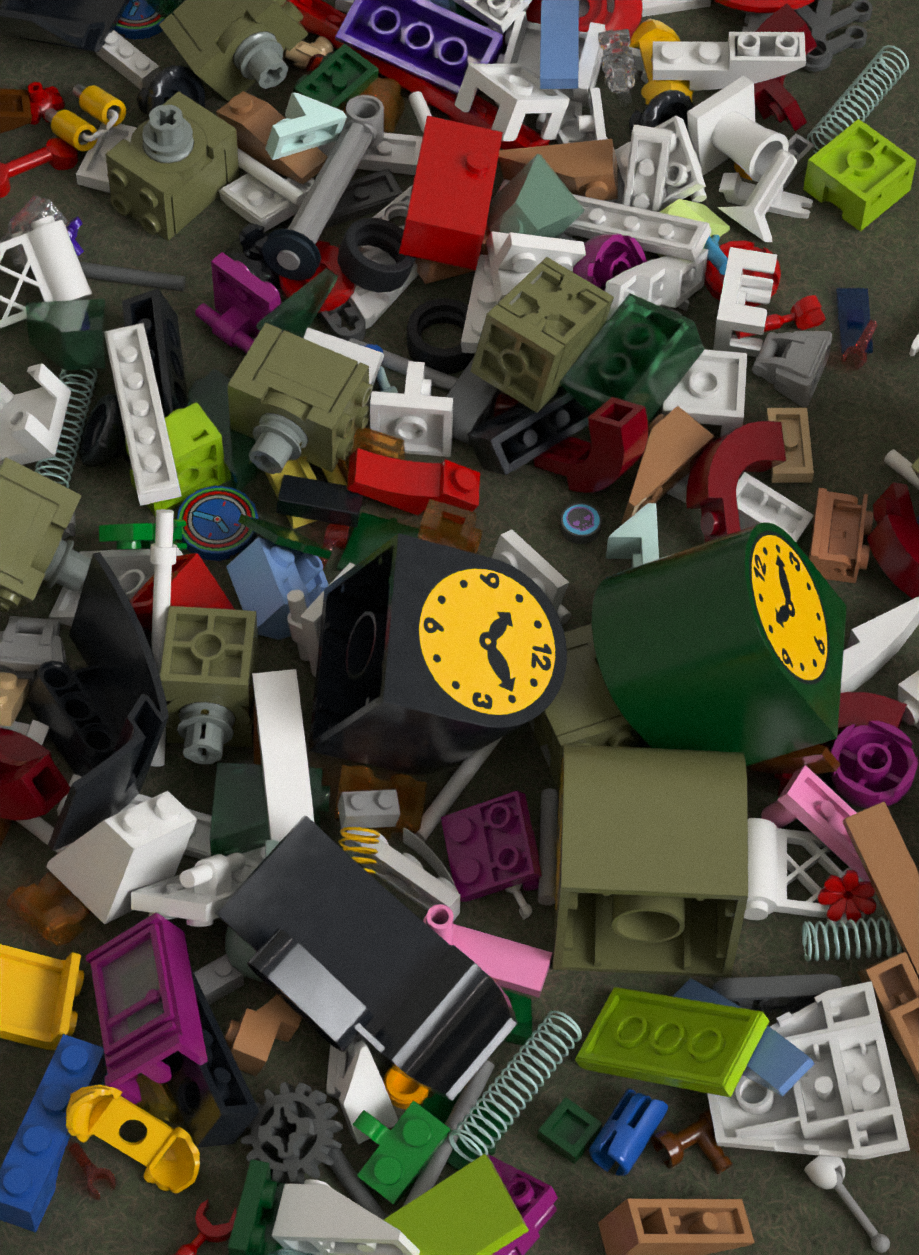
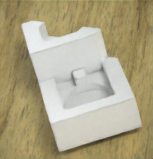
[335,1040,398,1144]

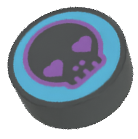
[560,503,602,544]

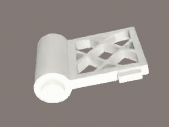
[0,215,92,329]
[744,818,865,928]

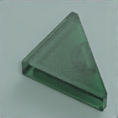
[256,269,338,337]

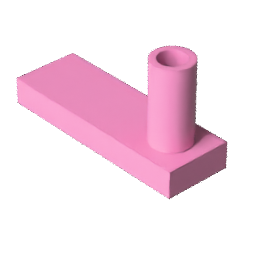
[761,765,870,881]
[423,904,553,997]

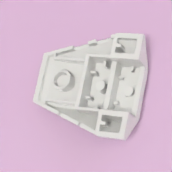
[707,981,910,1160]

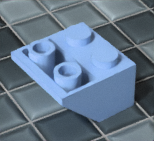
[226,537,329,640]

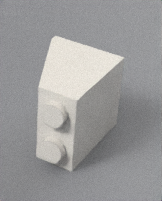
[46,791,197,924]

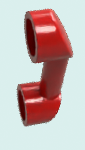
[0,138,79,199]

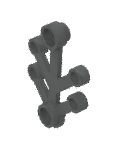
[794,0,873,72]

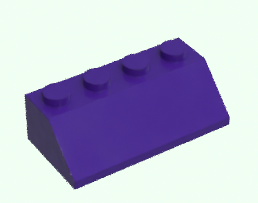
[335,0,503,96]

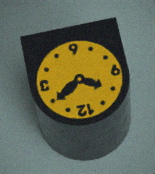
[308,533,567,775]

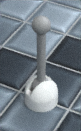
[804,1155,890,1253]

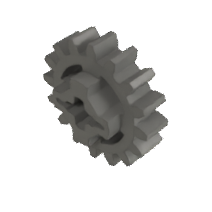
[241,1082,343,1184]

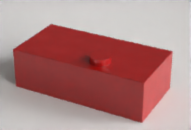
[399,116,503,270]

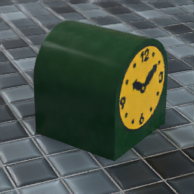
[592,522,847,766]

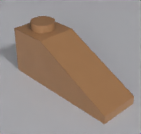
[216,91,328,185]
[498,139,618,201]
[621,406,714,524]
[598,1199,754,1255]

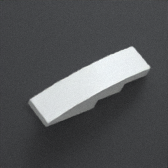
[605,248,708,323]
[667,472,814,542]
[841,596,919,693]
[252,669,314,842]

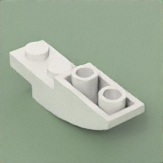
[652,32,806,90]

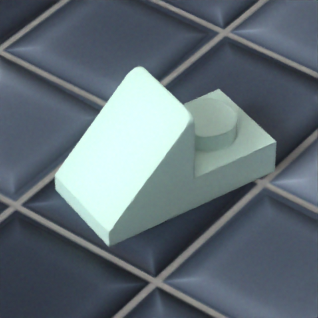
[265,92,347,160]
[606,503,659,568]

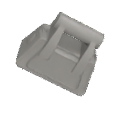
[752,331,832,407]
[0,616,67,686]

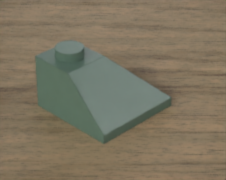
[487,154,585,238]

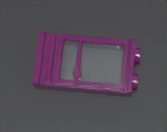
[86,912,208,1104]

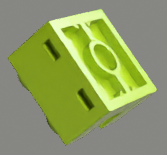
[803,119,917,232]
[125,402,226,517]

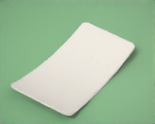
[403,828,455,886]

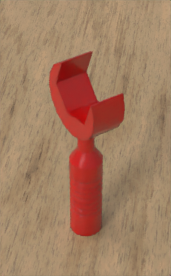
[735,295,826,339]
[174,1199,237,1255]

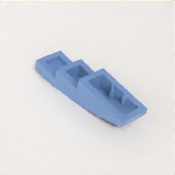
[540,0,579,89]
[673,978,815,1096]

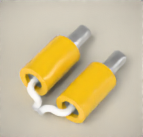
[45,84,126,151]

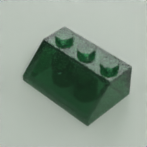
[560,293,704,422]

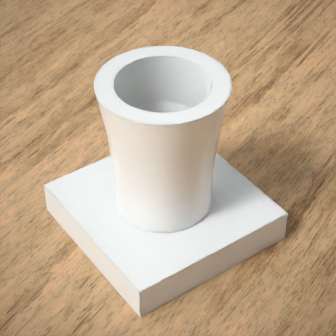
[687,75,789,182]

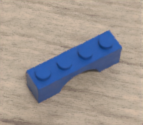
[0,1034,108,1233]

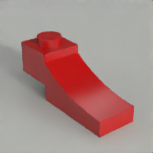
[347,448,480,520]

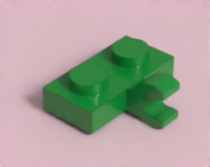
[99,519,187,551]
[352,1100,452,1206]

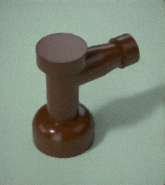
[651,1109,733,1174]

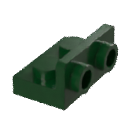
[293,43,379,110]
[228,1159,285,1255]

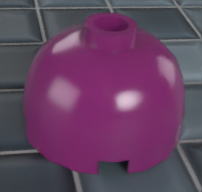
[573,233,647,291]
[830,721,918,809]

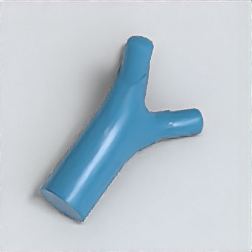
[704,234,728,275]

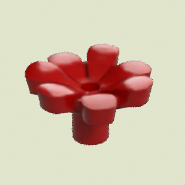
[28,82,65,125]
[817,870,876,923]

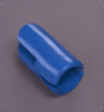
[589,1088,668,1176]

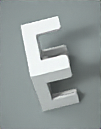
[454,63,570,141]
[713,247,777,357]
[662,346,747,437]
[0,363,71,465]

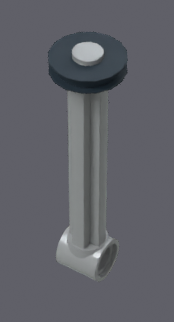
[262,95,384,281]

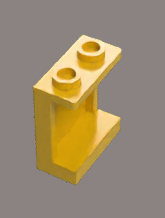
[0,944,84,1050]

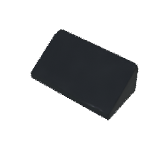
[276,474,364,528]

